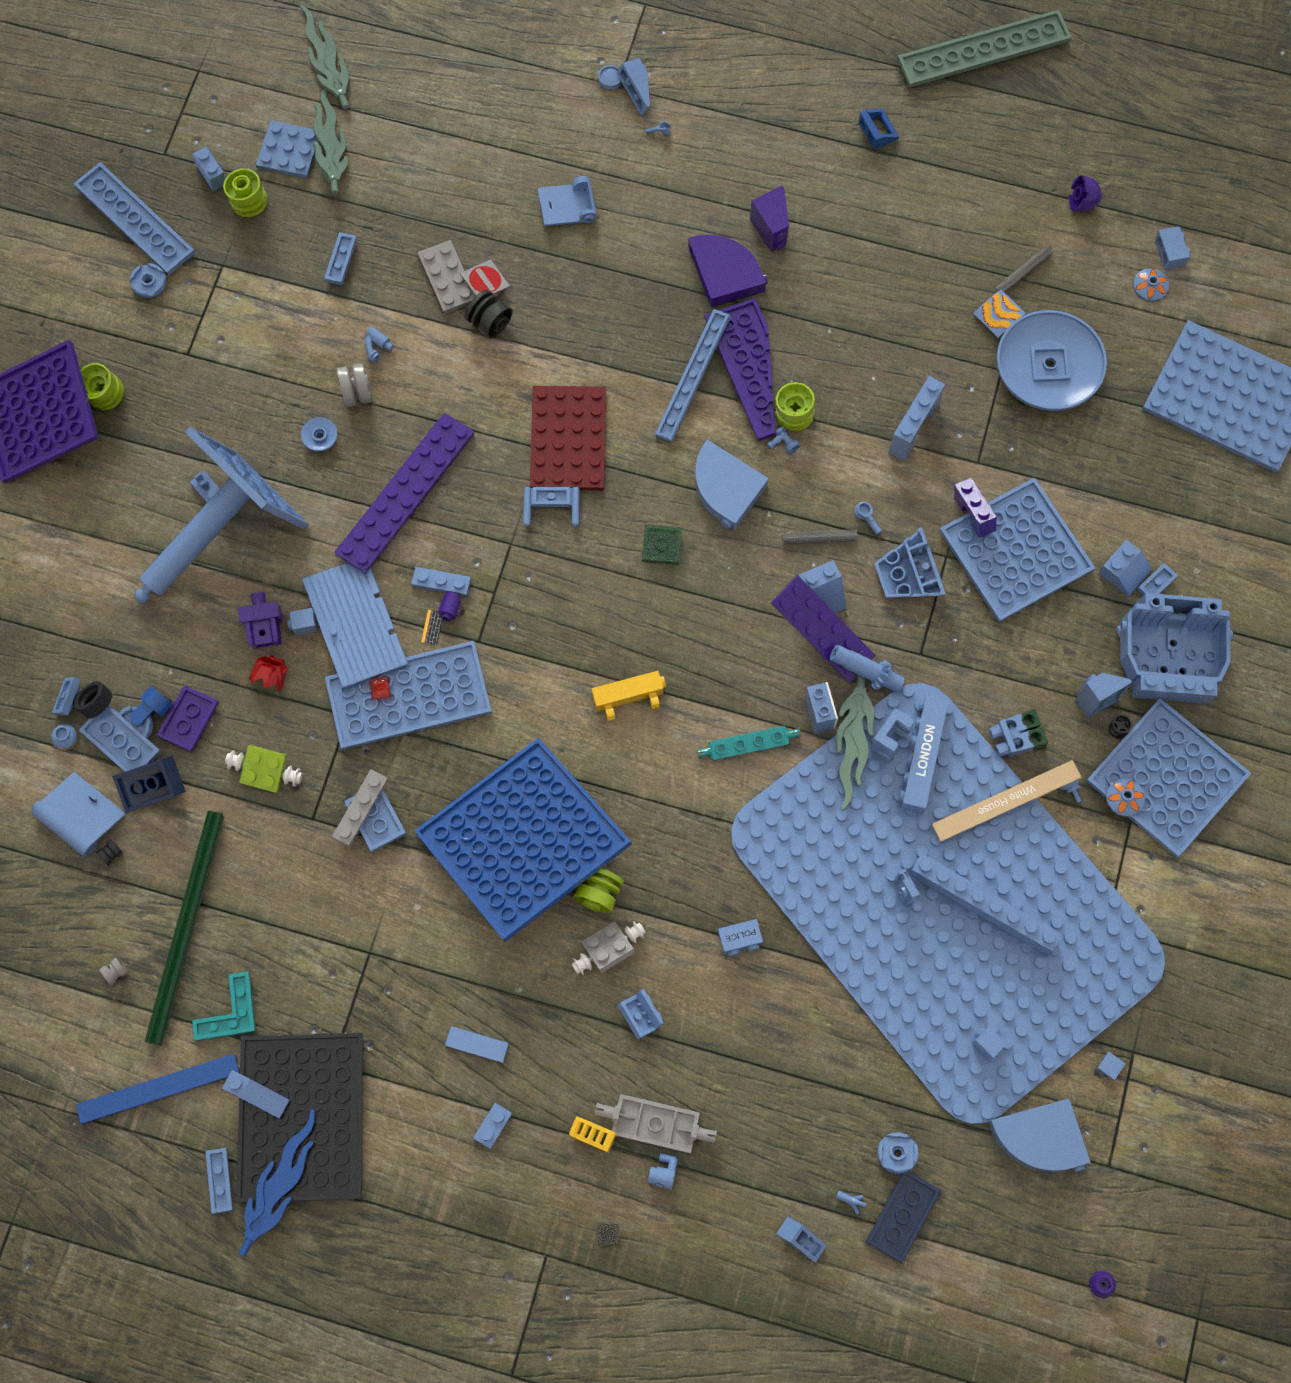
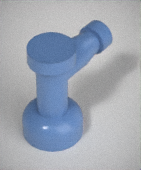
[767,426,801,454]

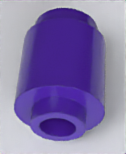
[438,592,461,621]

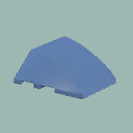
[874,526,946,598]

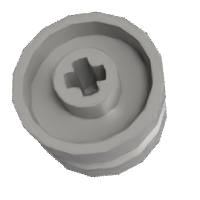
[337,363,371,408]

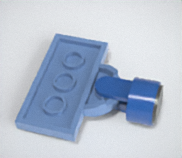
[79,685,173,772]

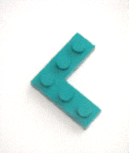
[192,971,256,1041]

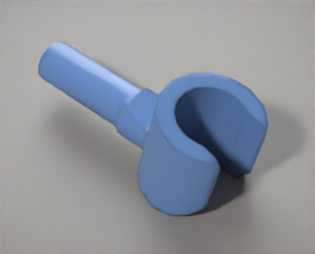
[645,121,671,135]

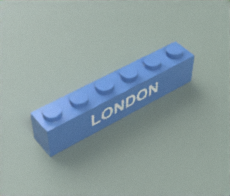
[899,694,949,813]

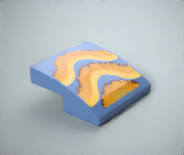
[973,290,1026,339]

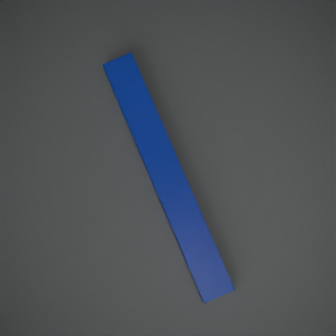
[76,1054,240,1125]

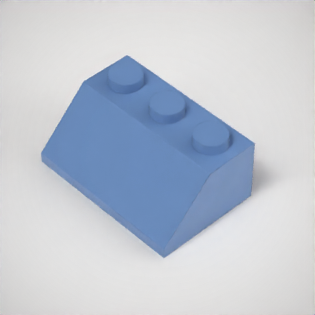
[1075,673,1132,719]

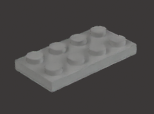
[418,240,475,314]

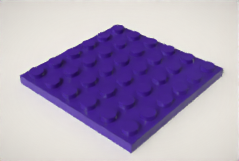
[0,340,99,484]

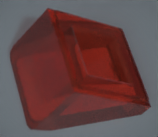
[369,676,391,700]

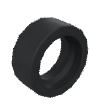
[74,681,112,719]

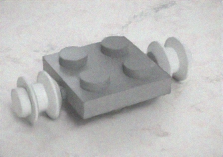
[571,921,646,975]

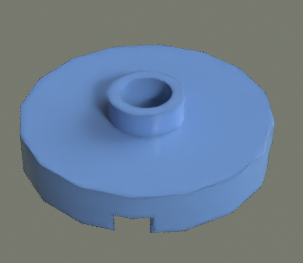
[130,263,167,298]
[877,1132,919,1174]

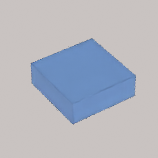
[1096,1052,1126,1081]

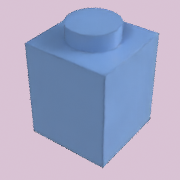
[287,608,318,636]
[973,1026,1007,1060]

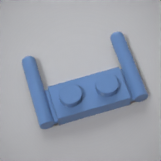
[523,487,579,527]

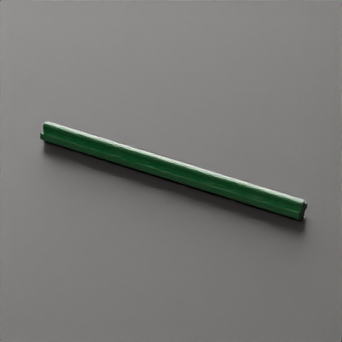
[144,811,224,1046]

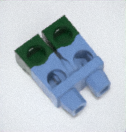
[989,709,1048,758]

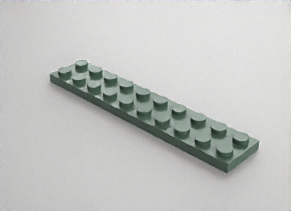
[897,10,1072,88]

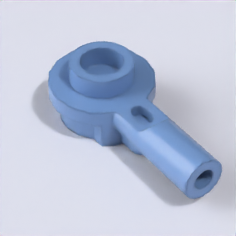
[854,502,882,535]

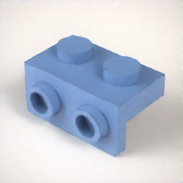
[617,989,664,1040]

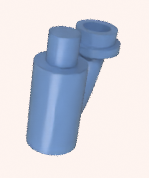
[365,327,394,363]

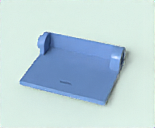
[32,772,126,858]

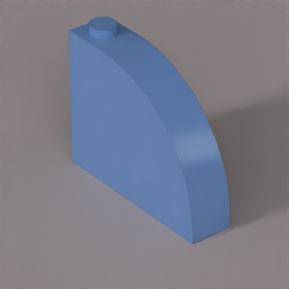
[695,440,769,531]
[988,1099,1091,1172]

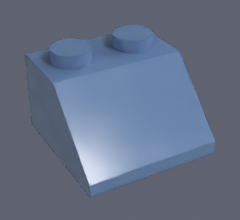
[1099,539,1152,597]

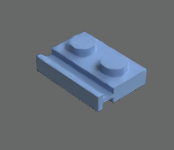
[894,869,919,906]

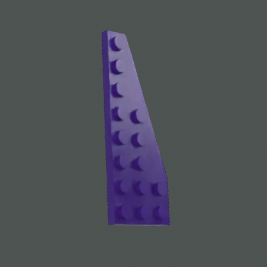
[704,298,775,441]

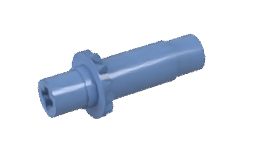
[830,645,904,692]

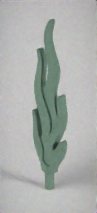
[300,5,350,110]
[313,88,348,195]
[836,675,875,811]

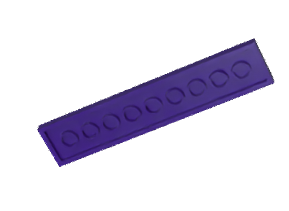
[335,413,474,574]

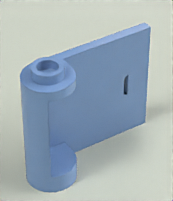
[537,176,597,226]

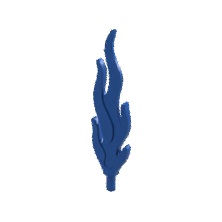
[238,1109,315,1257]

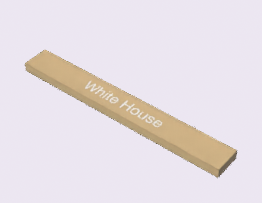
[931,760,1081,843]

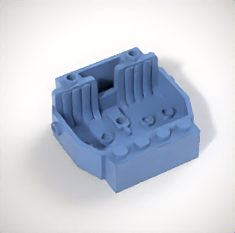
[1120,593,1233,704]

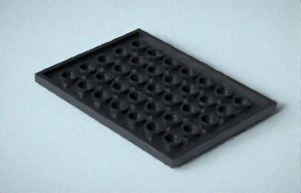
[236,1033,363,1203]

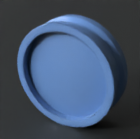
[598,65,622,90]

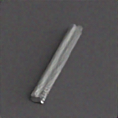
[996,245,1053,293]
[782,530,858,544]

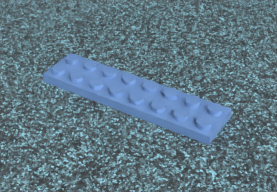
[74,162,195,276]

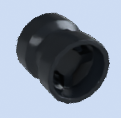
[1109,715,1132,738]
[96,839,123,866]

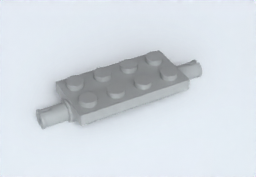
[594,1094,717,1154]

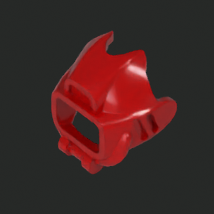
[249,655,288,691]

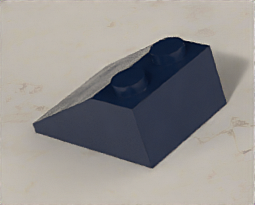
[112,755,186,813]

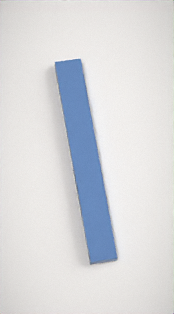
[655,309,731,443]

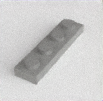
[332,769,388,847]

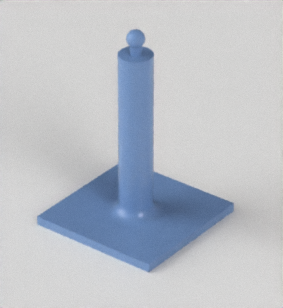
[134,427,309,603]

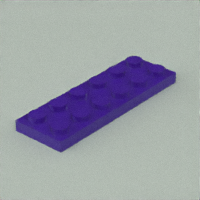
[771,575,876,683]

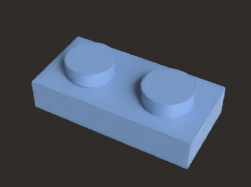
[1137,563,1178,595]
[52,677,81,716]
[473,1103,512,1149]

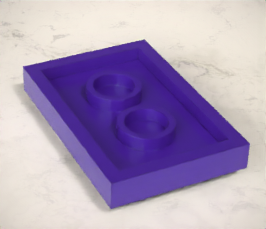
[156,685,219,753]

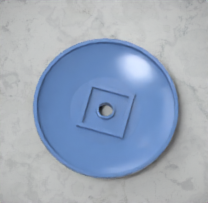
[996,310,1107,411]

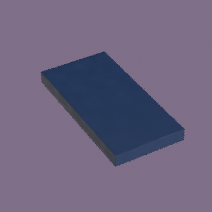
[865,1171,941,1264]

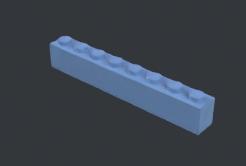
[909,853,1062,956]

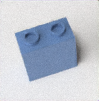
[804,682,838,734]

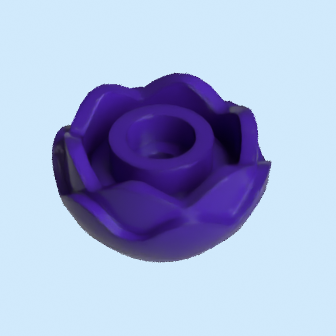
[1089,1271,1116,1298]

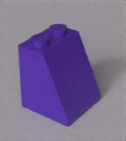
[750,185,789,252]

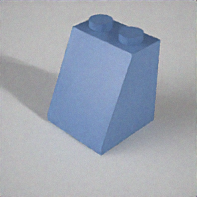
[799,560,846,613]

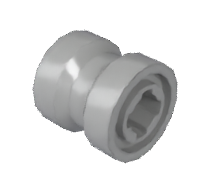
[99,957,128,985]

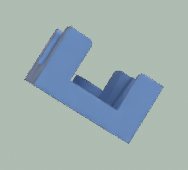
[870,708,915,762]

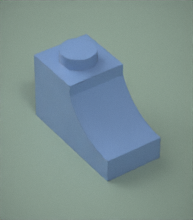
[776,1217,827,1263]

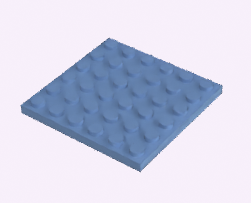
[939,478,1095,622]
[1086,698,1251,858]

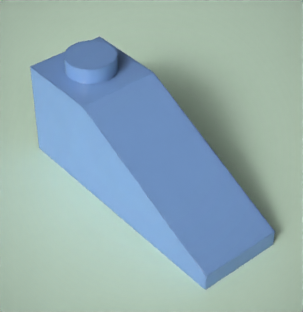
[617,58,650,116]
[222,1070,290,1119]

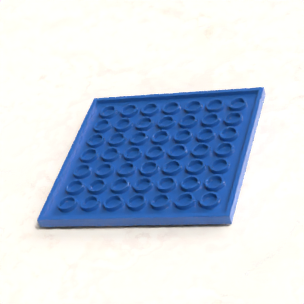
[414,738,632,942]

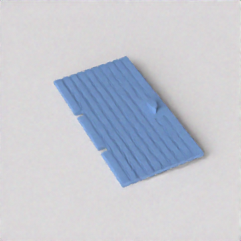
[302,563,408,689]

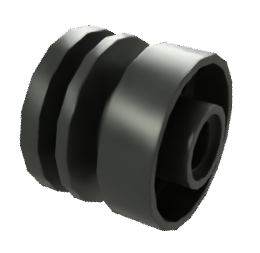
[464,289,513,339]

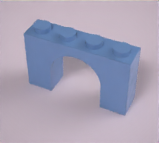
[889,376,945,461]

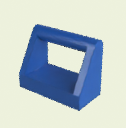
[858,109,899,150]

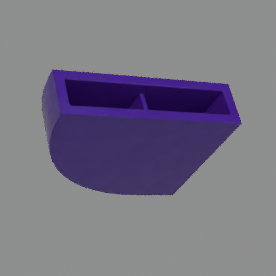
[688,235,768,307]

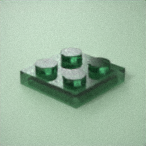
[642,525,682,565]

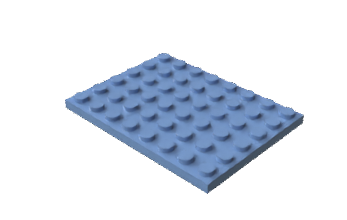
[1142,320,1291,473]

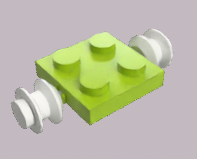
[225,745,303,793]

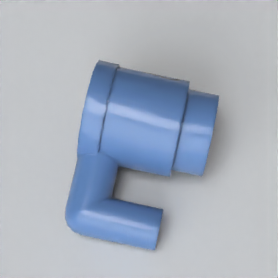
[648,1153,678,1190]

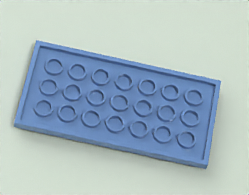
[325,641,492,750]

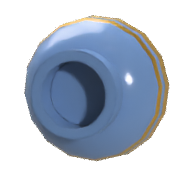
[51,724,79,751]

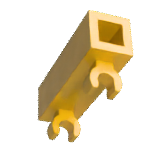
[592,671,666,721]

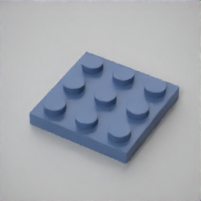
[256,120,319,179]

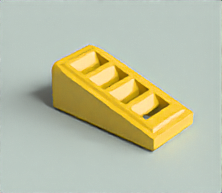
[569,1116,617,1152]

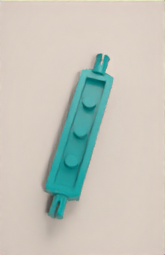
[697,725,800,761]

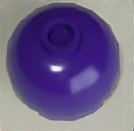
[1069,176,1102,212]

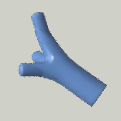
[836,1191,867,1214]

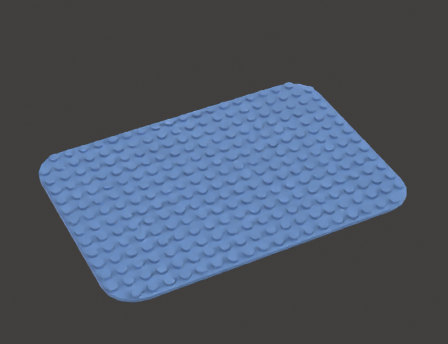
[731,683,1165,1124]

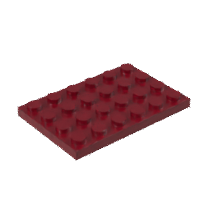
[530,386,606,490]

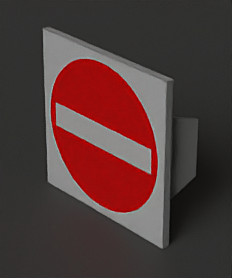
[460,259,510,296]

